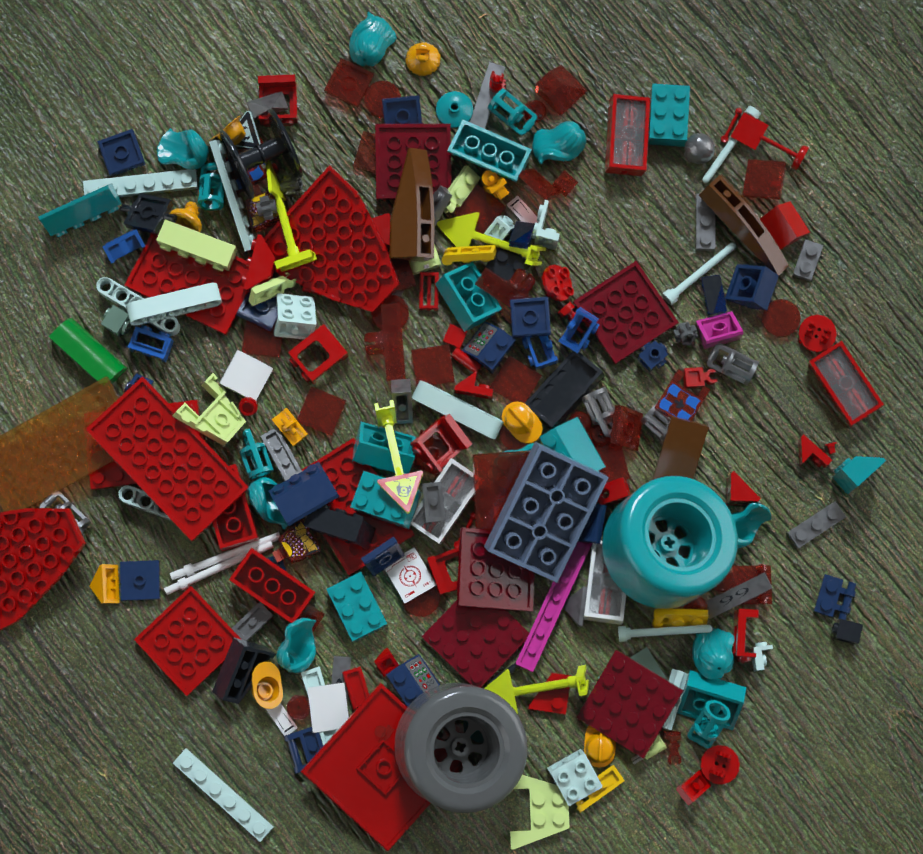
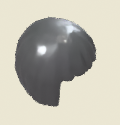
[684,133,715,164]

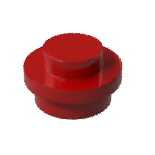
[239,397,258,416]

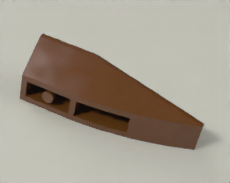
[390,148,435,262]
[699,174,789,275]

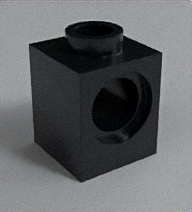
[831,619,863,645]

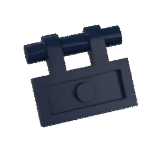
[813,574,856,620]

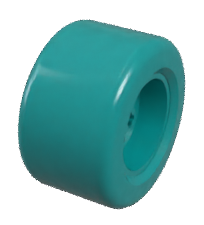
[602,476,738,609]

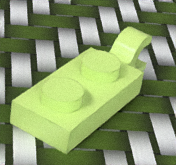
[444,166,480,213]
[249,272,297,306]

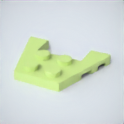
[172,373,246,446]
[510,775,569,849]

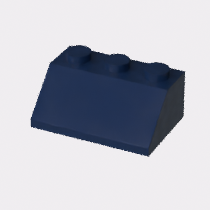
[269,462,339,526]

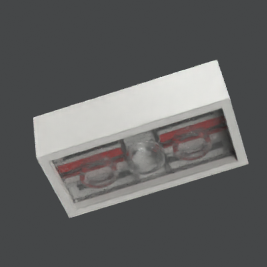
[411,458,484,545]
[583,541,626,625]

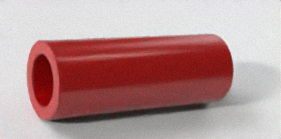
[451,347,482,373]

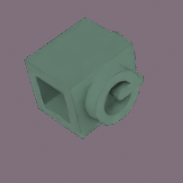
[101,305,132,337]

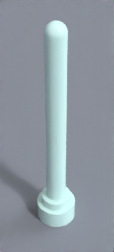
[702,106,761,183]
[662,242,736,306]
[618,625,713,642]

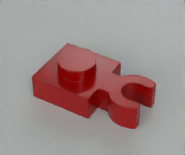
[682,367,717,388]

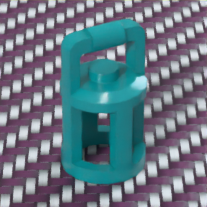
[487,88,537,136]
[197,162,225,211]
[239,429,274,480]
[687,700,731,748]

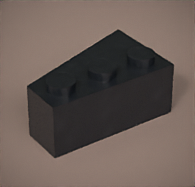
[304,505,376,550]
[212,638,276,704]

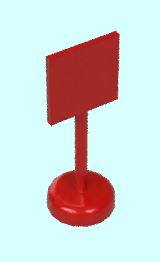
[731,112,809,170]

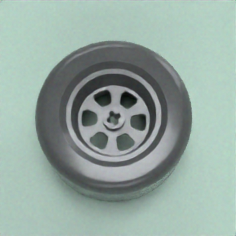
[395,683,528,813]

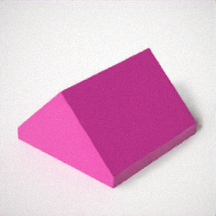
[696,311,744,349]

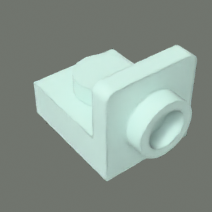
[484,215,515,240]
[750,642,773,672]

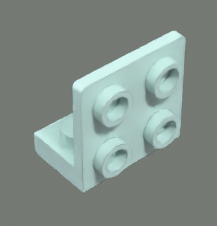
[532,200,560,250]
[274,293,316,339]
[547,749,602,806]

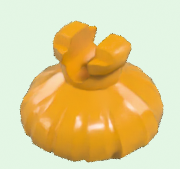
[406,42,441,76]
[169,201,202,232]

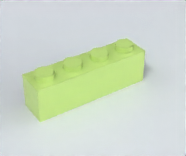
[156,220,238,271]

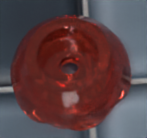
[524,100,546,123]
[569,411,592,433]
[588,425,612,448]
[714,571,735,592]
[683,597,708,610]
[286,695,310,720]

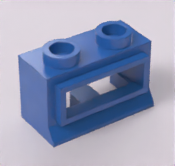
[103,229,145,264]
[558,307,600,353]
[128,325,174,363]
[521,336,558,370]

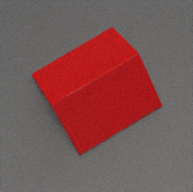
[760,201,810,250]
[726,471,761,506]

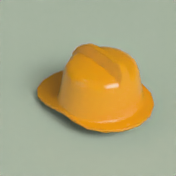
[207,116,246,146]
[502,401,543,443]
[252,662,283,709]
[584,725,616,768]

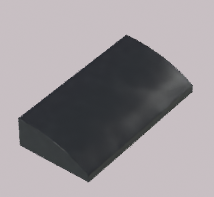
[524,351,605,430]

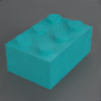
[648,83,690,147]
[350,471,422,529]
[326,572,388,643]

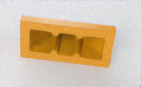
[89,564,120,604]

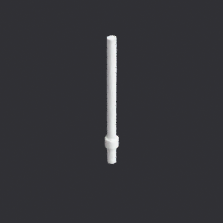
[170,532,281,580]
[164,541,274,595]

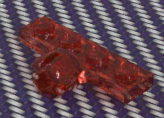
[475,267,535,308]
[364,303,406,381]

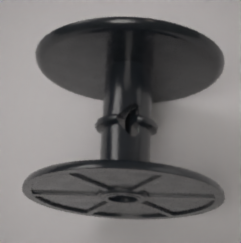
[220,108,303,200]

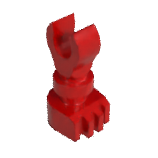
[489,71,506,93]
[558,302,589,333]

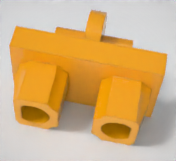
[482,170,509,200]
[271,408,308,447]

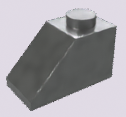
[391,379,413,424]

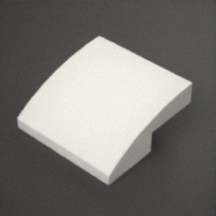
[219,350,273,400]

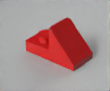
[454,371,493,400]
[798,434,832,468]
[676,770,712,806]

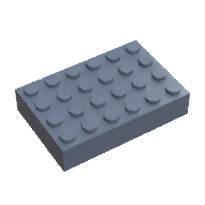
[484,442,609,582]

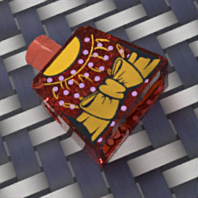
[245,185,280,233]
[272,519,321,564]

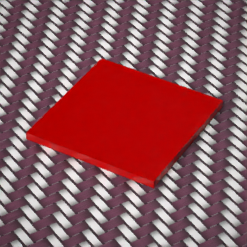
[300,683,462,851]

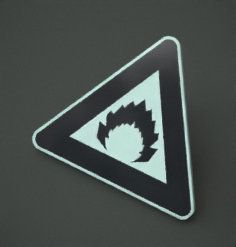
[236,111,261,148]

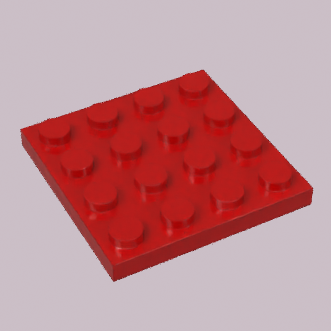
[134,586,242,697]

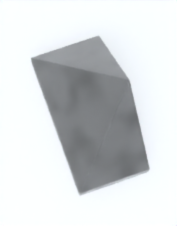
[247,91,288,120]
[563,586,587,627]

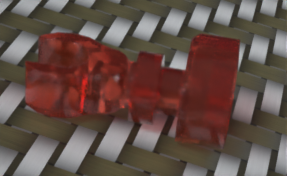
[663,731,682,765]

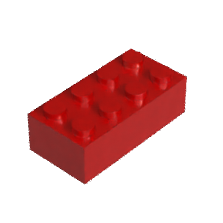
[213,464,259,551]
[229,548,316,623]

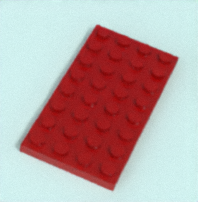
[85,376,249,542]

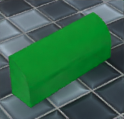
[49,318,128,390]

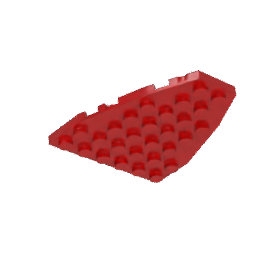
[264,165,400,312]
[0,508,86,631]

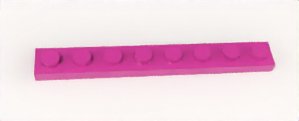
[515,542,592,673]

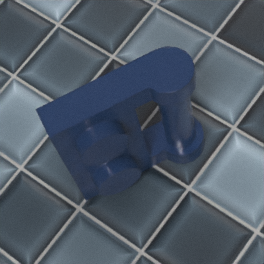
[283,727,323,774]

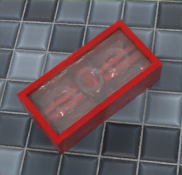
[605,94,650,176]
[808,340,884,427]

